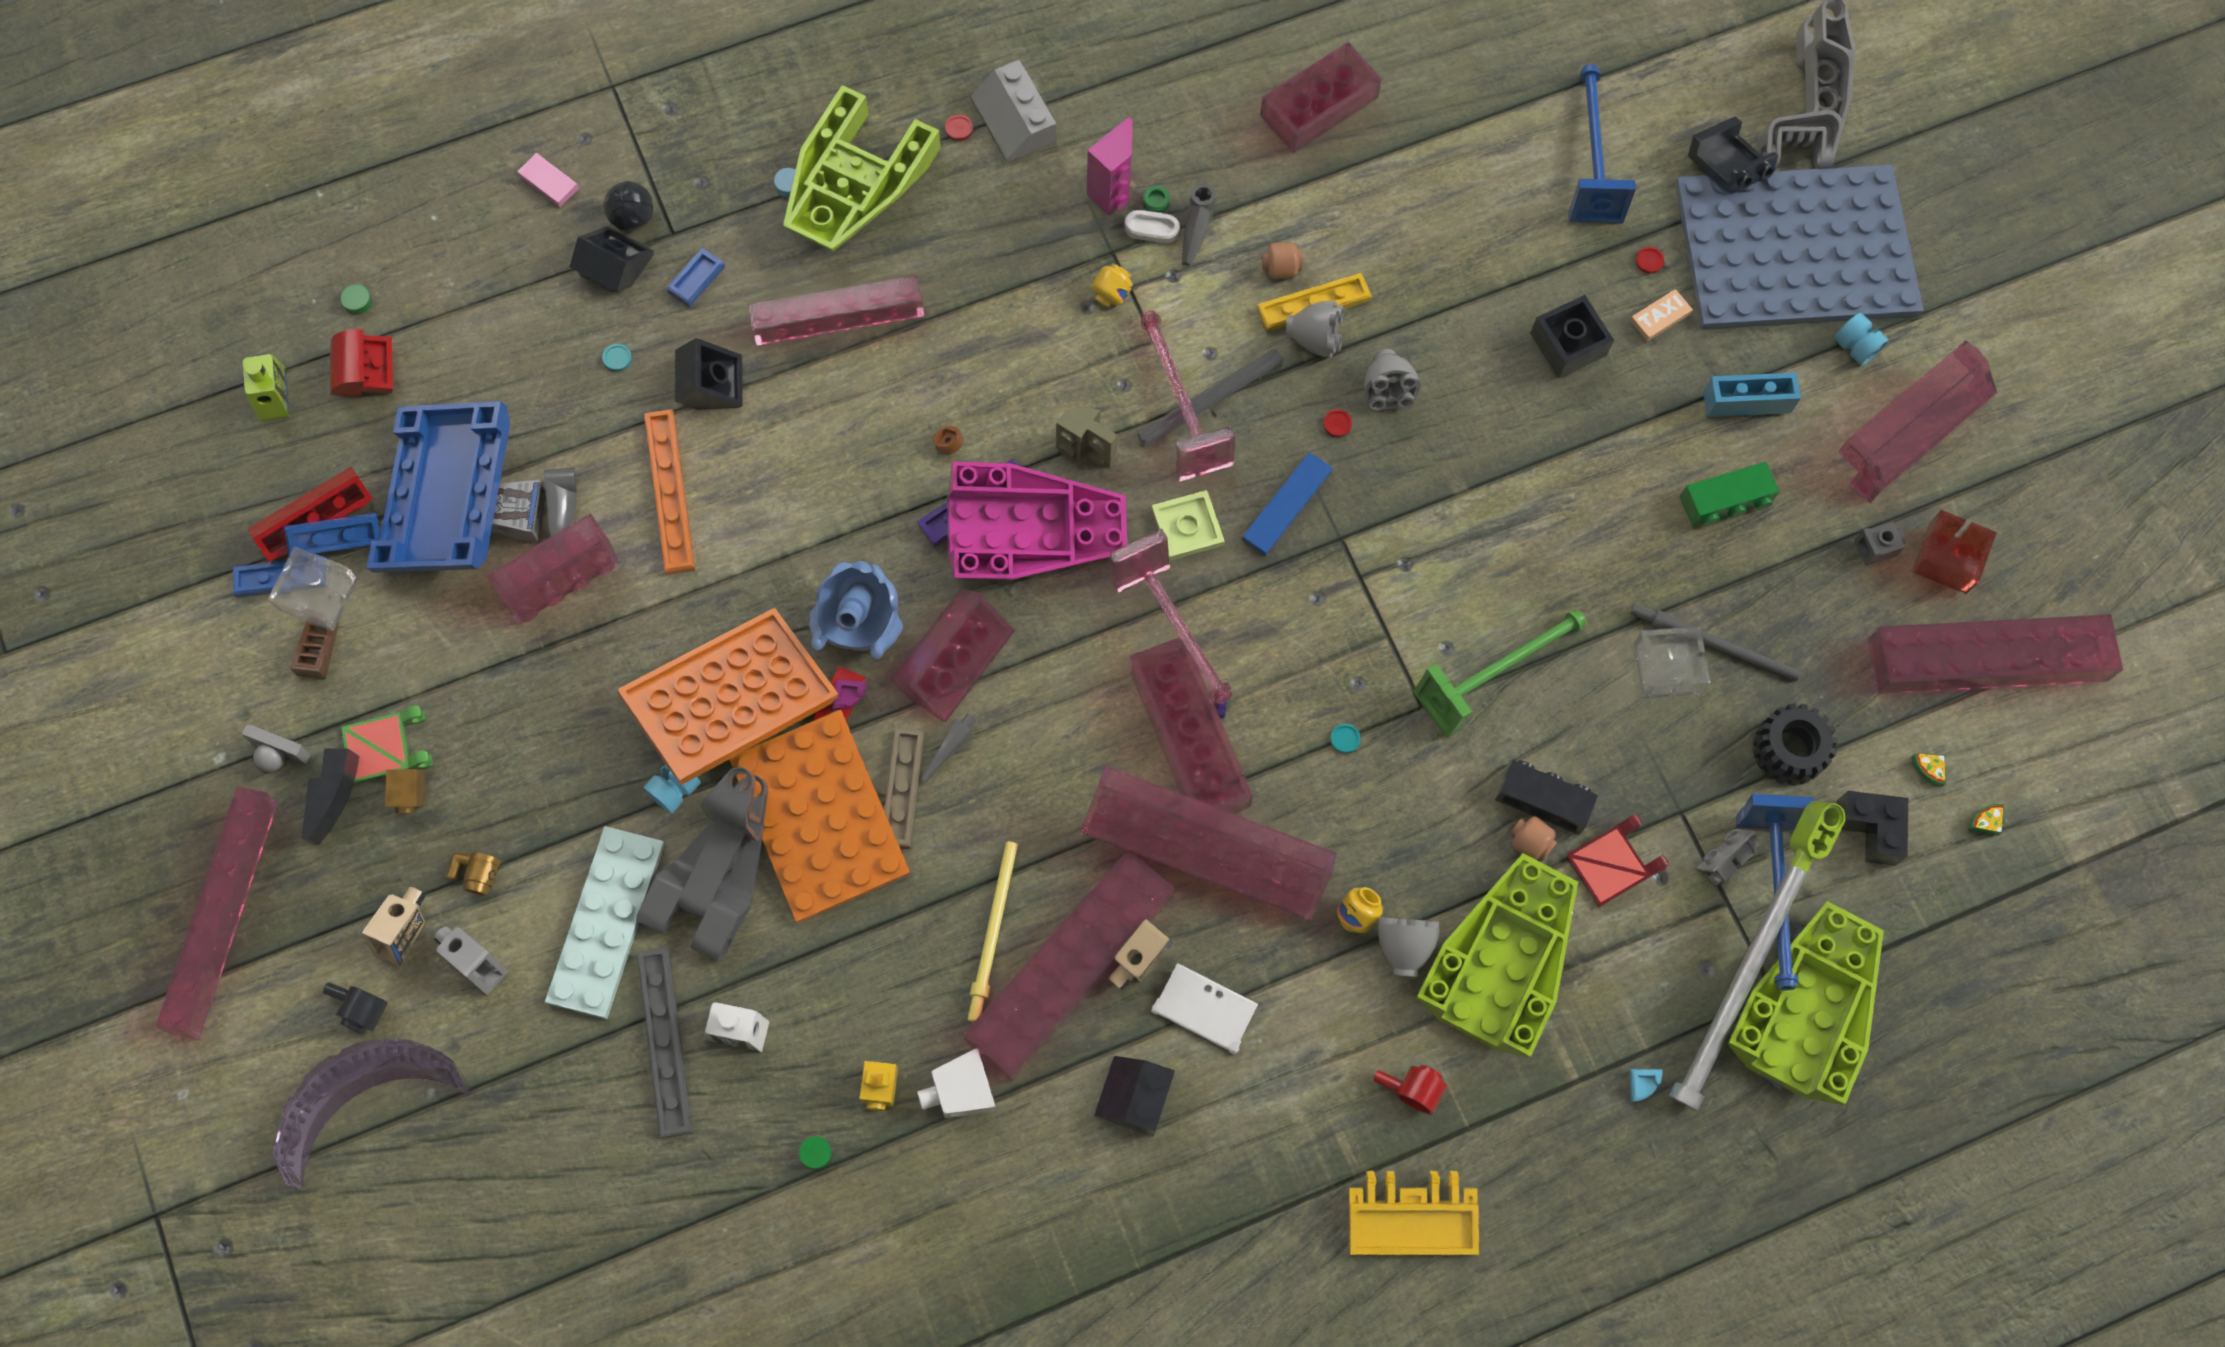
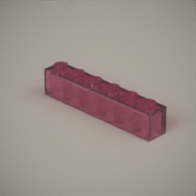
[748,275,924,345]

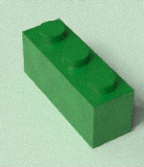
[1679,461,1780,527]

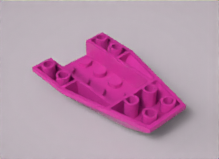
[947,461,1128,580]

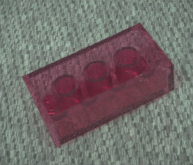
[1260,42,1382,153]
[486,513,619,625]

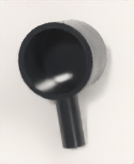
[323,982,388,1034]

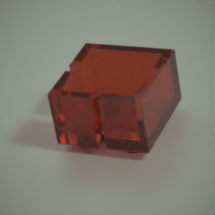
[1911,510,1997,594]

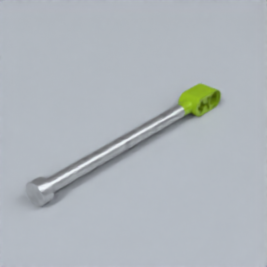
[1669,801,1845,1111]

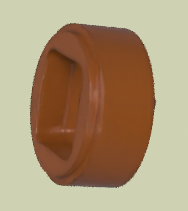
[933,426,963,455]

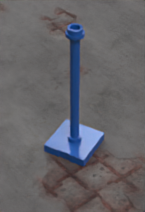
[1568,64,1636,223]
[1736,794,1814,991]

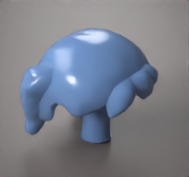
[809,561,903,660]

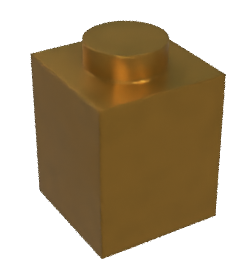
[385,769,425,813]

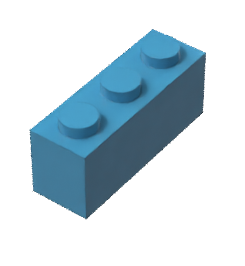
[1703,373,1801,417]

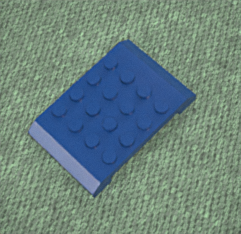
[366,401,510,573]

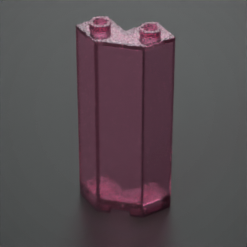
[1838,340,1997,504]

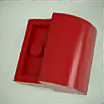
[330,329,393,397]

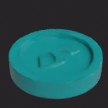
[602,344,632,372]
[1330,723,1361,754]

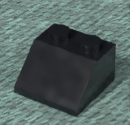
[569,226,654,292]
[675,338,743,410]
[1094,1056,1175,1137]

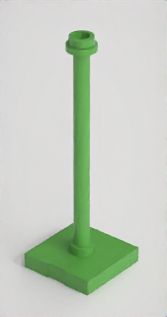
[1413,610,1586,739]

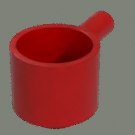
[1373,1065,1447,1115]

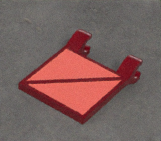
[1566,814,1669,907]

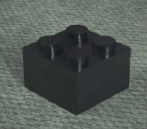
[1530,295,1614,378]

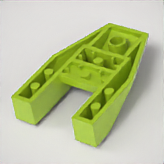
[783,85,941,252]

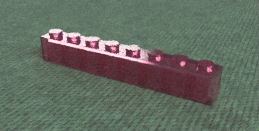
[156,786,278,1040]

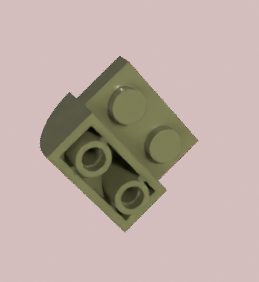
[1056,407,1118,468]

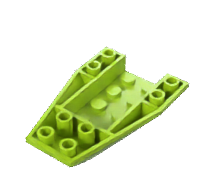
[1416,853,1578,1058]
[1728,901,1884,1106]

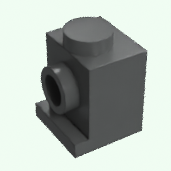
[1854,522,1906,566]

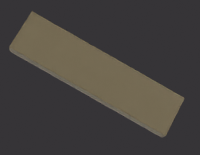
[884,728,925,849]

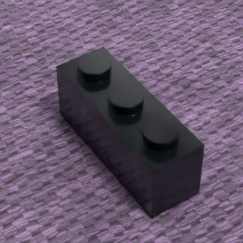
[1495,760,1598,835]

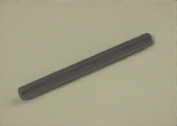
[1138,349,1282,446]

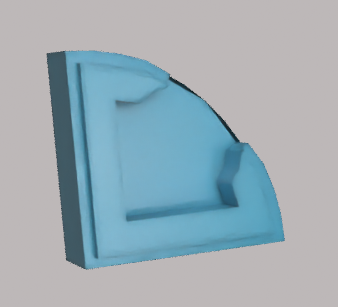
[1629,1069,1662,1102]

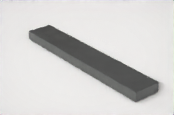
[636,947,693,1139]

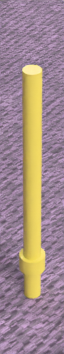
[967,842,1018,1023]

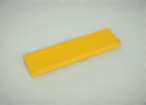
[1256,273,1372,333]

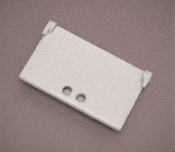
[1151,963,1258,1055]

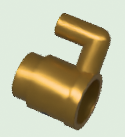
[445,852,501,896]

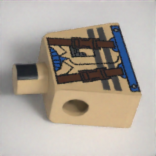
[362,887,426,967]
[1108,919,1173,991]

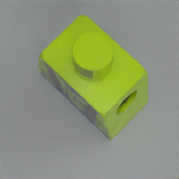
[243,354,290,421]

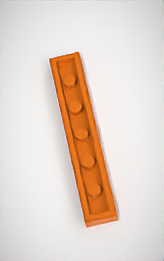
[644,409,696,575]

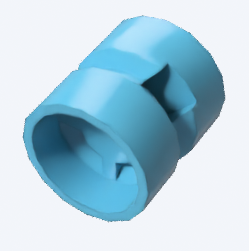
[1833,313,1889,366]
[643,764,701,814]

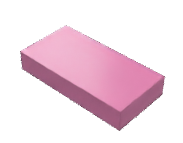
[517,153,579,207]

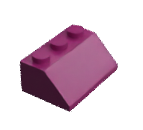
[1086,117,1133,215]

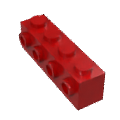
[248,467,373,562]

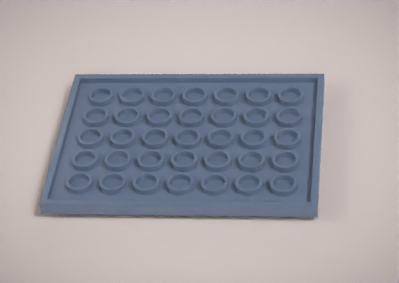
[1675,165,1924,329]

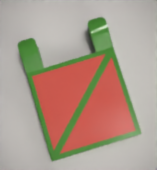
[342,706,433,784]

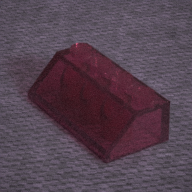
[890,588,1015,722]

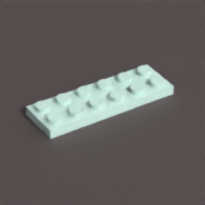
[545,826,665,1020]

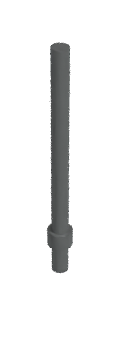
[1630,603,1801,681]

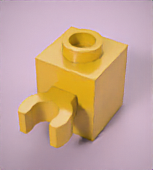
[859,1061,898,1111]

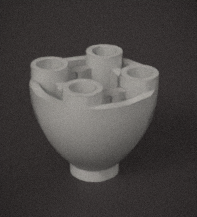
[1286,301,1344,358]
[1363,349,1421,411]
[1378,917,1440,977]

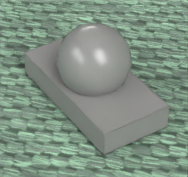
[242,724,310,772]

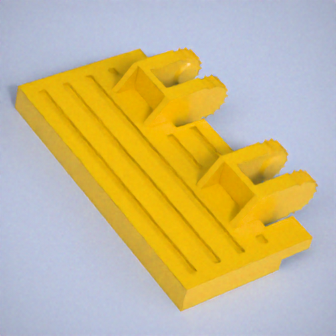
[1349,1171,1479,1255]

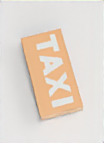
[1630,289,1693,342]

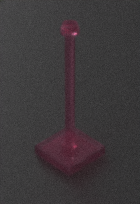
[1140,311,1236,481]
[1109,529,1232,704]

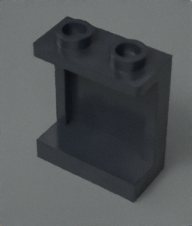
[1688,116,1778,195]

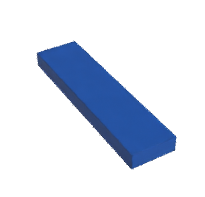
[1242,452,1333,557]

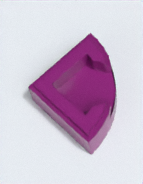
[832,679,867,711]

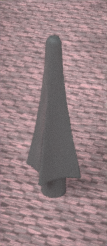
[920,713,977,783]

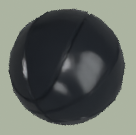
[603,181,654,231]

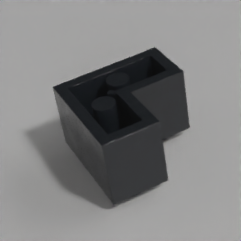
[1836,790,1909,866]

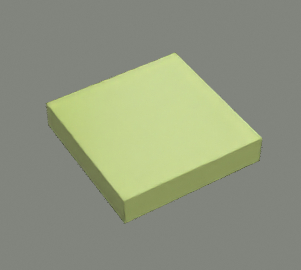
[1151,490,1225,561]

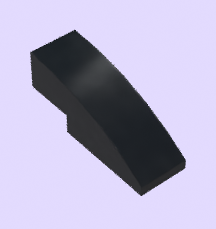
[301,748,360,845]

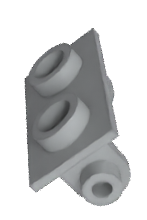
[1697,829,1759,885]

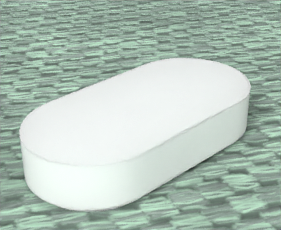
[1124,210,1180,244]

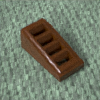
[291,618,339,679]

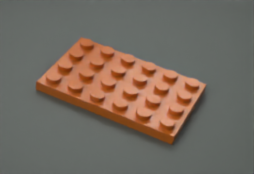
[617,608,838,786]
[729,710,911,924]

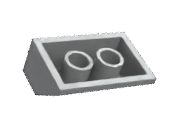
[971,60,1056,162]

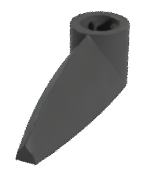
[1182,183,1216,266]
[544,467,577,552]

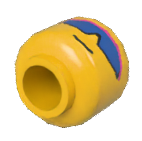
[1091,264,1133,308]
[1337,887,1383,933]

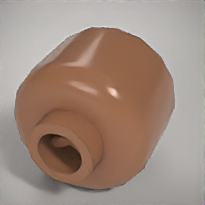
[1262,242,1303,279]
[1510,817,1557,862]

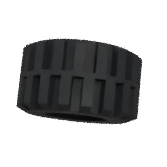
[1753,703,1838,786]

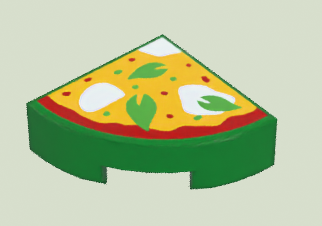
[1911,753,1946,787]
[1968,804,2004,836]

